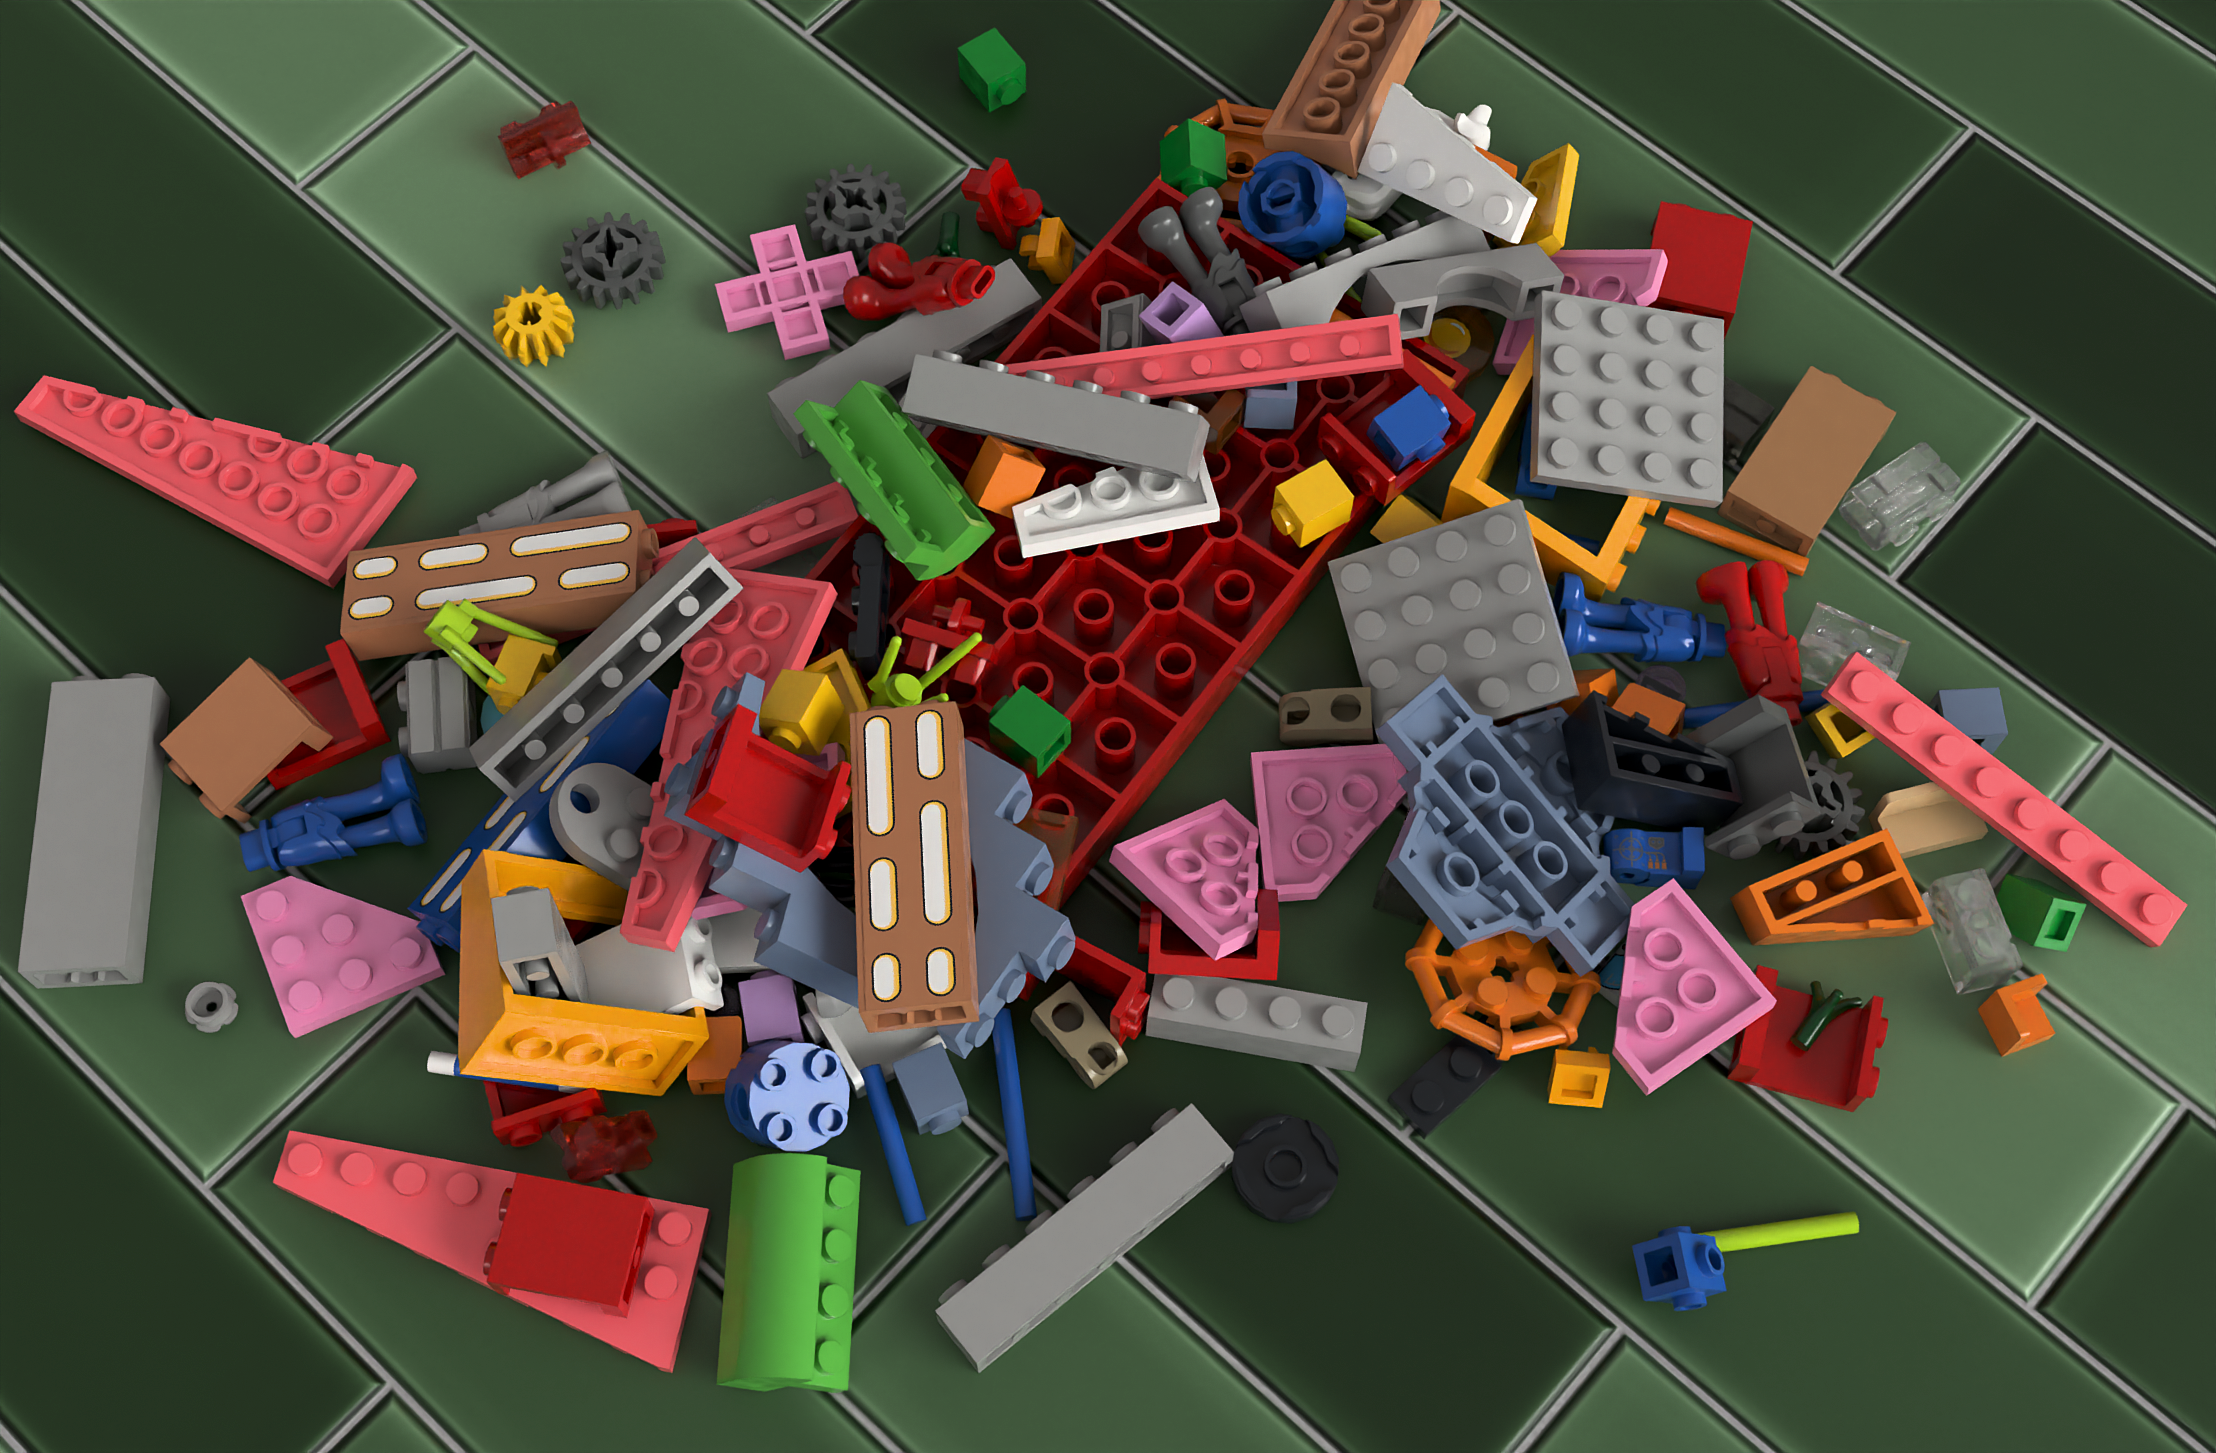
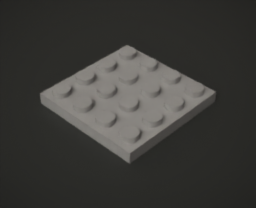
[1530,290,1724,508]
[1327,499,1580,744]

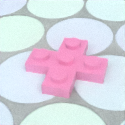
[715,224,859,360]

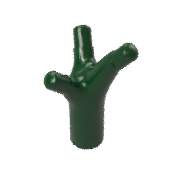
[930,211,960,257]
[1790,981,1862,1051]

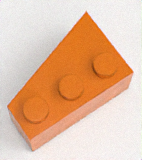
[1730,828,1934,946]

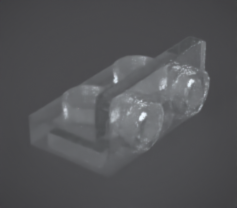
[1797,601,1911,687]

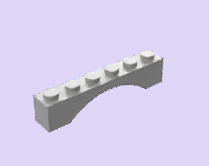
[1239,210,1490,333]

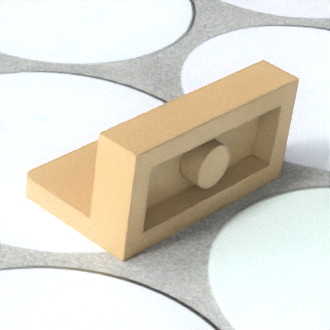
[1868,782,1988,859]

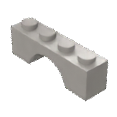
[1361,243,1564,340]

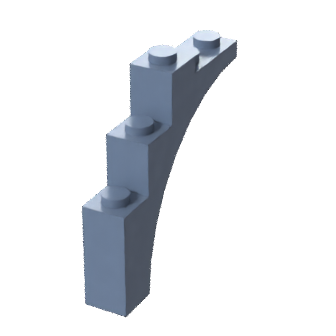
[664,672,859,1009]
[937,738,1076,1059]

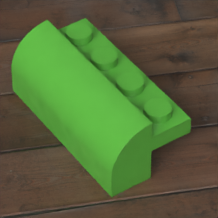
[793,380,996,581]
[716,1153,861,1393]

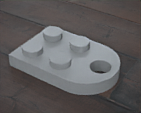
[549,763,654,891]

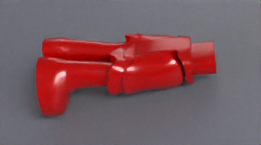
[843,242,995,321]
[1695,560,1804,727]

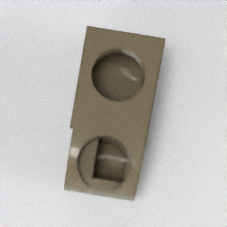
[1279,687,1373,747]
[1030,980,1128,1089]

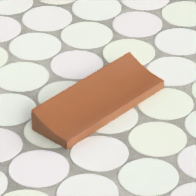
[1262,0,1441,179]

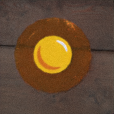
[1418,305,1495,383]

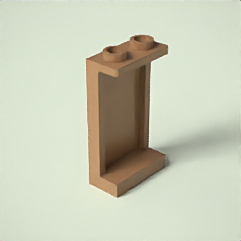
[1717,366,1897,557]

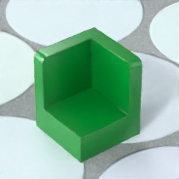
[1988,874,2087,952]

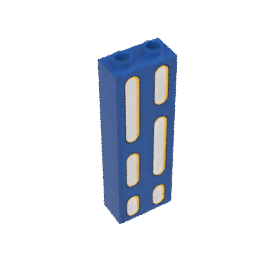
[407,679,671,953]

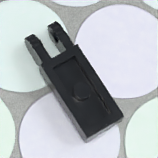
[848,531,891,680]
[1387,1015,1523,1140]

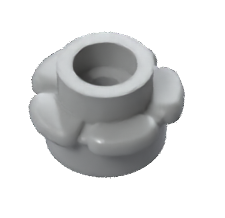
[185,982,238,1033]

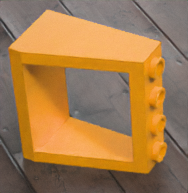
[1441,334,1662,602]
[458,849,709,1096]

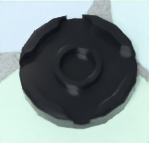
[1231,1114,1339,1224]

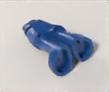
[1552,572,1726,663]
[239,753,428,872]

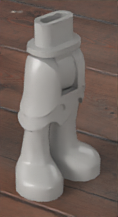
[459,450,632,536]

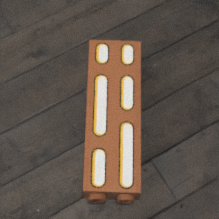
[340,510,659,661]
[849,700,979,1033]

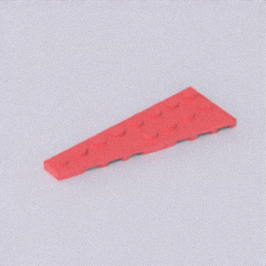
[14,375,417,588]
[620,568,838,952]
[273,1130,712,1373]

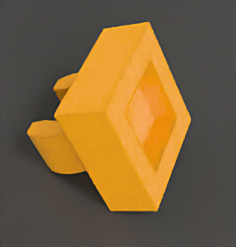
[1019,217,1076,284]
[1547,1046,1611,1108]

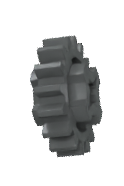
[805,164,907,260]
[560,212,666,310]
[1775,751,1865,861]

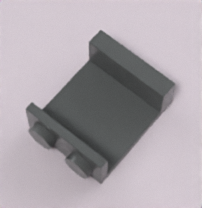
[1686,694,1821,861]

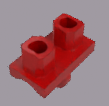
[961,157,1043,250]
[901,597,1001,688]

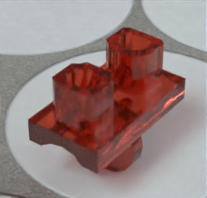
[498,100,591,179]
[550,1110,658,1184]

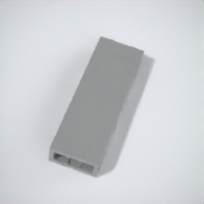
[18,673,170,989]

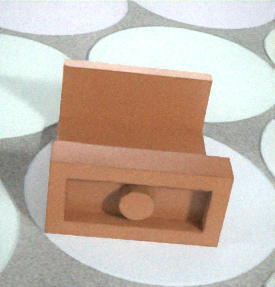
[160,657,334,824]

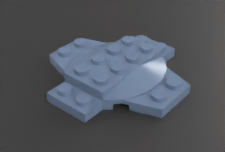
[1375,674,1635,977]

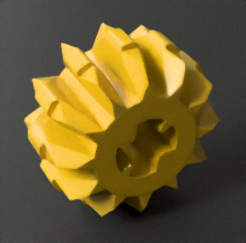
[493,285,575,368]

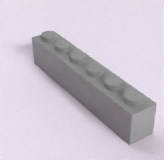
[767,258,1042,459]
[901,350,1210,483]
[469,537,743,802]
[935,1103,1234,1373]

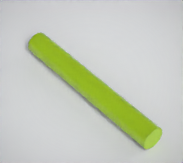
[1695,1211,1859,1252]

